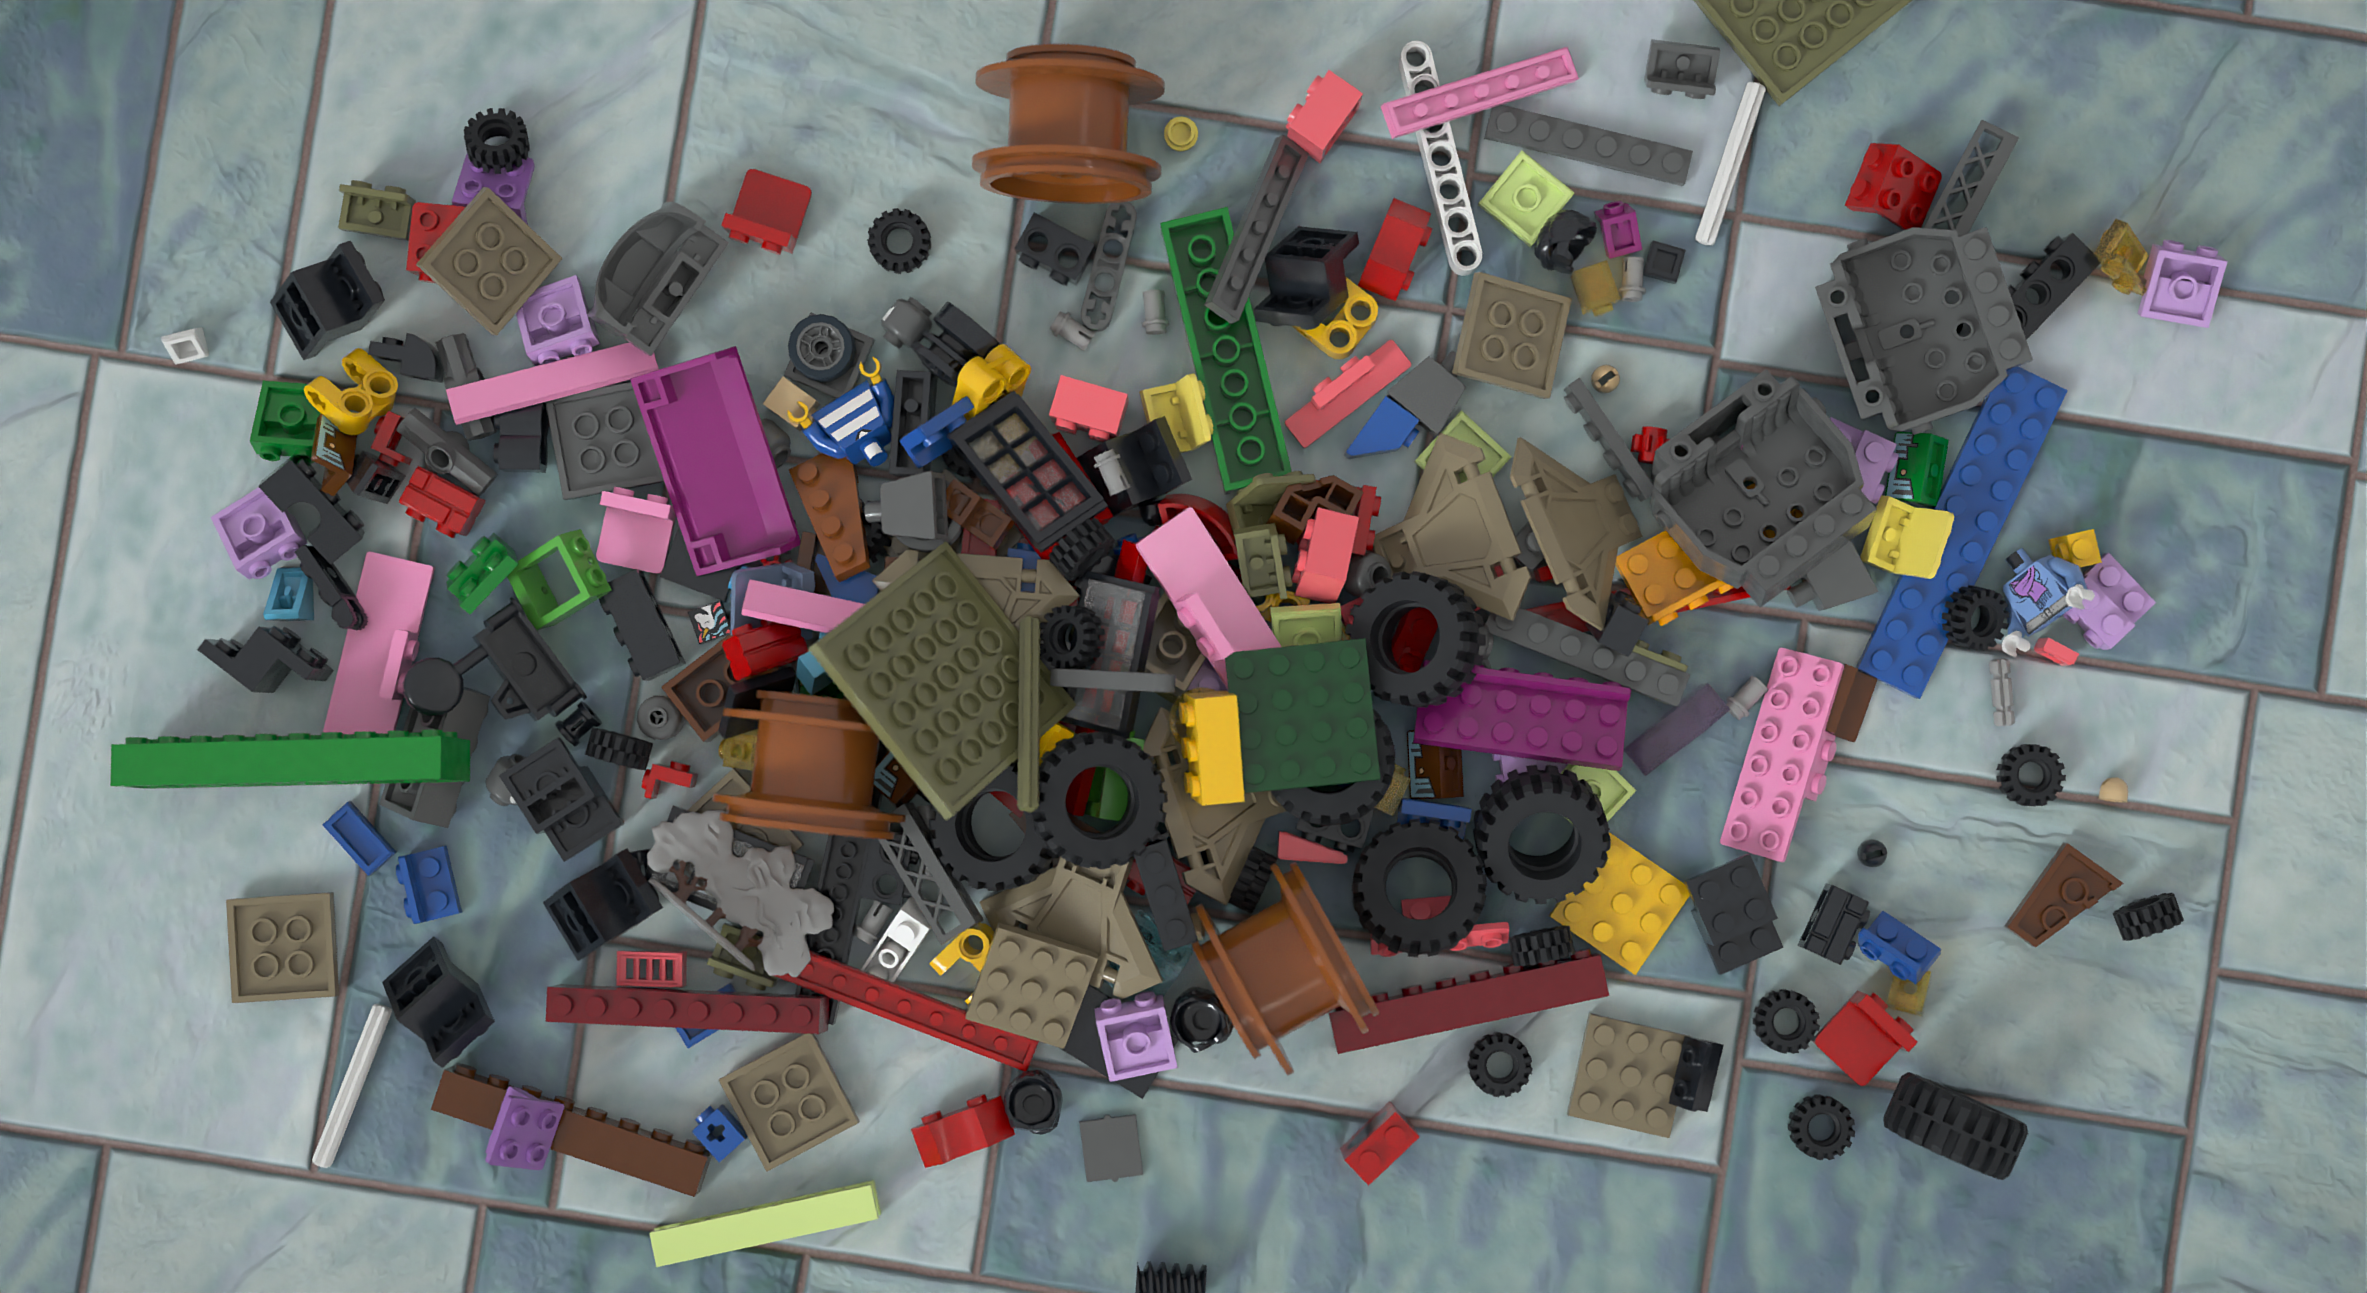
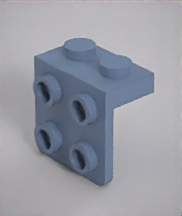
[730,562,815,640]

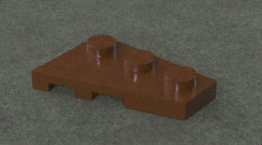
[2004,842,2124,947]

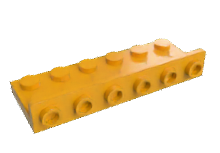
[1615,483,1803,626]

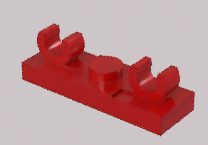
[1392,607,1438,673]

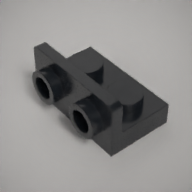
[1669,1036,1724,1112]

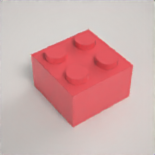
[1286,70,1363,163]
[1049,375,1129,443]
[1291,507,1359,603]

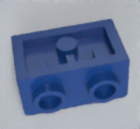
[899,396,975,468]
[1396,797,1472,840]
[396,846,462,924]
[1858,911,1941,984]

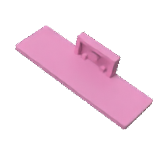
[1135,507,1282,689]
[323,551,435,734]
[1720,648,1844,863]

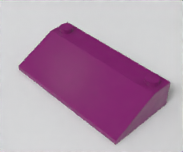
[630,346,801,576]

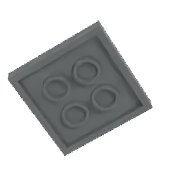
[546,382,664,500]

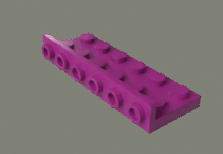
[1413,659,1631,771]

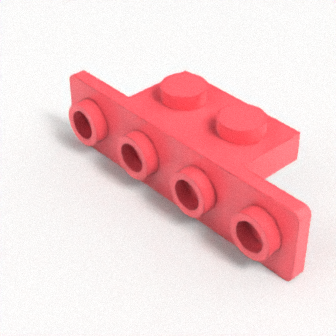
[1285,340,1411,448]
[1370,896,1509,957]

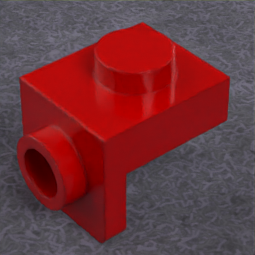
[371,411,413,467]
[641,761,698,799]

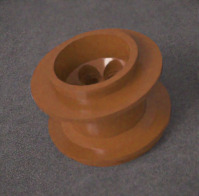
[972,44,1165,204]
[712,690,906,839]
[1191,862,1380,1076]

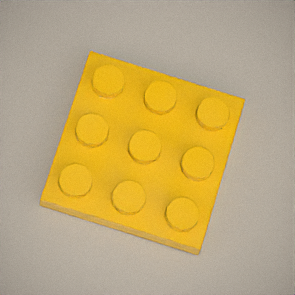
[1548,832,1690,975]

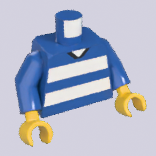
[787,357,895,467]

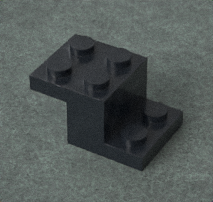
[1253,226,1359,330]
[270,240,385,360]
[1077,416,1193,518]
[197,626,334,693]
[499,737,624,862]
[543,848,663,961]
[1684,854,1784,975]
[382,936,495,1068]

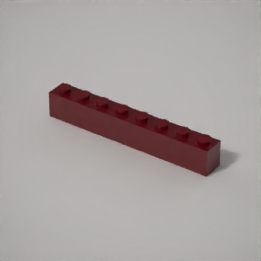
[1328,948,1609,1054]
[545,984,830,1034]

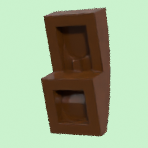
[946,479,1015,550]

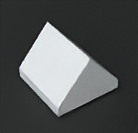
[161,327,209,365]

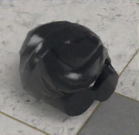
[1534,209,1597,274]
[1170,987,1234,1053]
[1004,1070,1063,1135]

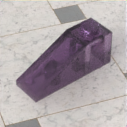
[1624,683,1730,776]

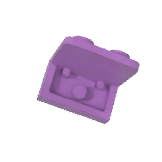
[452,154,535,225]

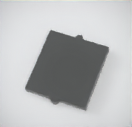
[1079,1114,1143,1182]

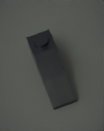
[346,450,406,504]

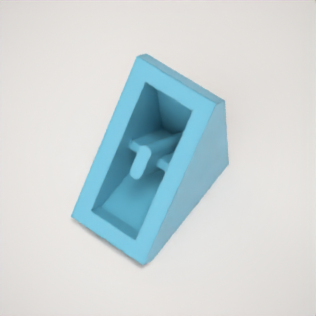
[263,567,314,621]

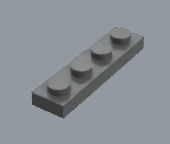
[1563,378,1653,502]

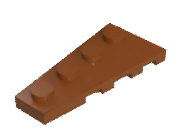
[789,453,870,583]

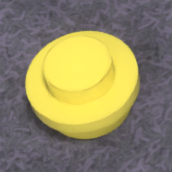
[1164,116,1198,151]

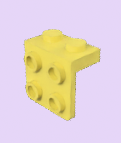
[1139,373,1213,453]
[1860,495,1954,579]

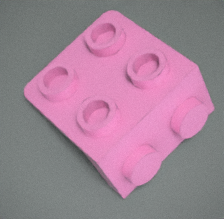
[596,487,676,574]

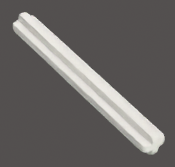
[1695,82,1766,245]
[312,1004,392,1168]

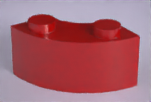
[1358,198,1433,301]
[1158,494,1238,561]
[911,1094,1015,1168]

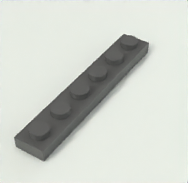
[1484,105,1693,186]
[1204,135,1309,324]
[1486,607,1690,707]

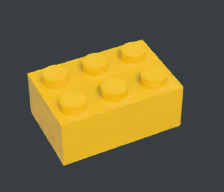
[1179,690,1244,805]

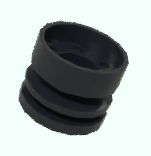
[910,301,1001,387]

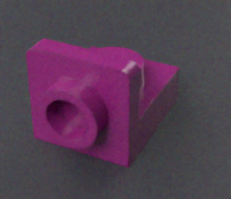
[1594,201,1642,259]

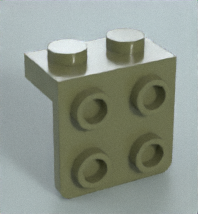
[1226,471,1316,538]

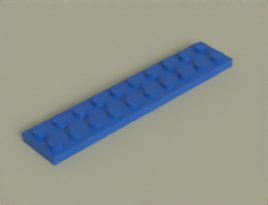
[1856,367,2068,699]

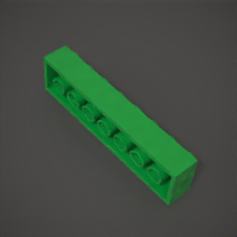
[1160,207,1292,495]

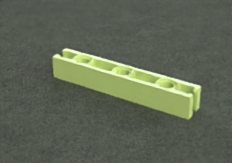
[649,1180,881,1267]

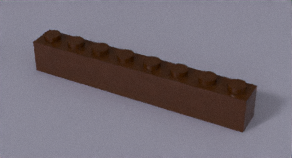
[431,1063,712,1197]

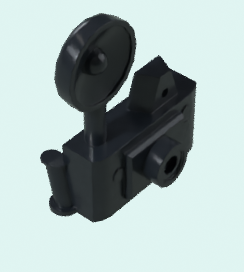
[403,597,587,721]

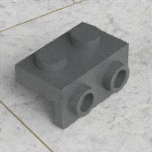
[1644,39,1721,99]

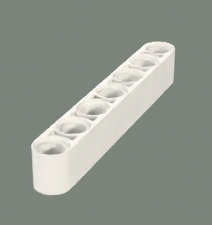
[1399,41,1482,276]

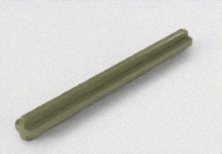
[1018,616,1040,812]

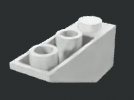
[861,896,943,983]

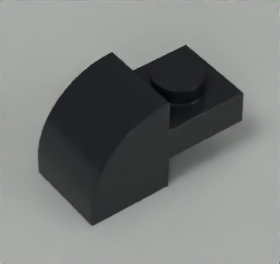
[368,333,444,383]

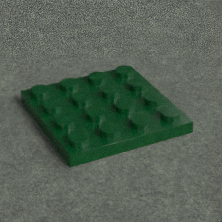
[1225,638,1380,794]

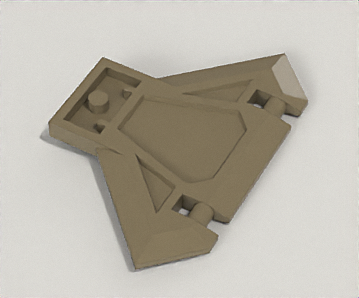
[1373,433,1531,621]
[1510,437,1643,631]
[872,549,1080,632]
[1143,707,1287,906]
[980,856,1163,999]

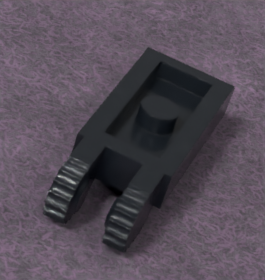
[295,545,368,630]

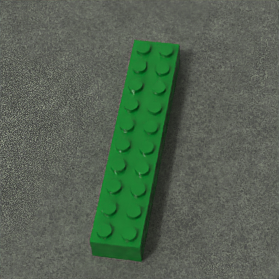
[110,730,470,789]

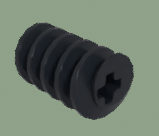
[1135,1261,1207,1293]

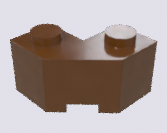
[1266,475,1363,545]

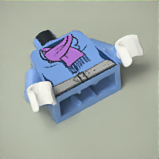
[2002,548,2095,657]

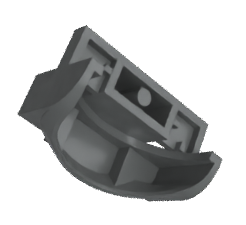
[587,202,729,356]

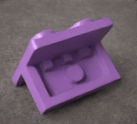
[485,1086,564,1171]

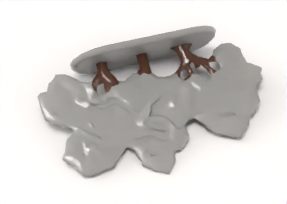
[647,810,834,977]

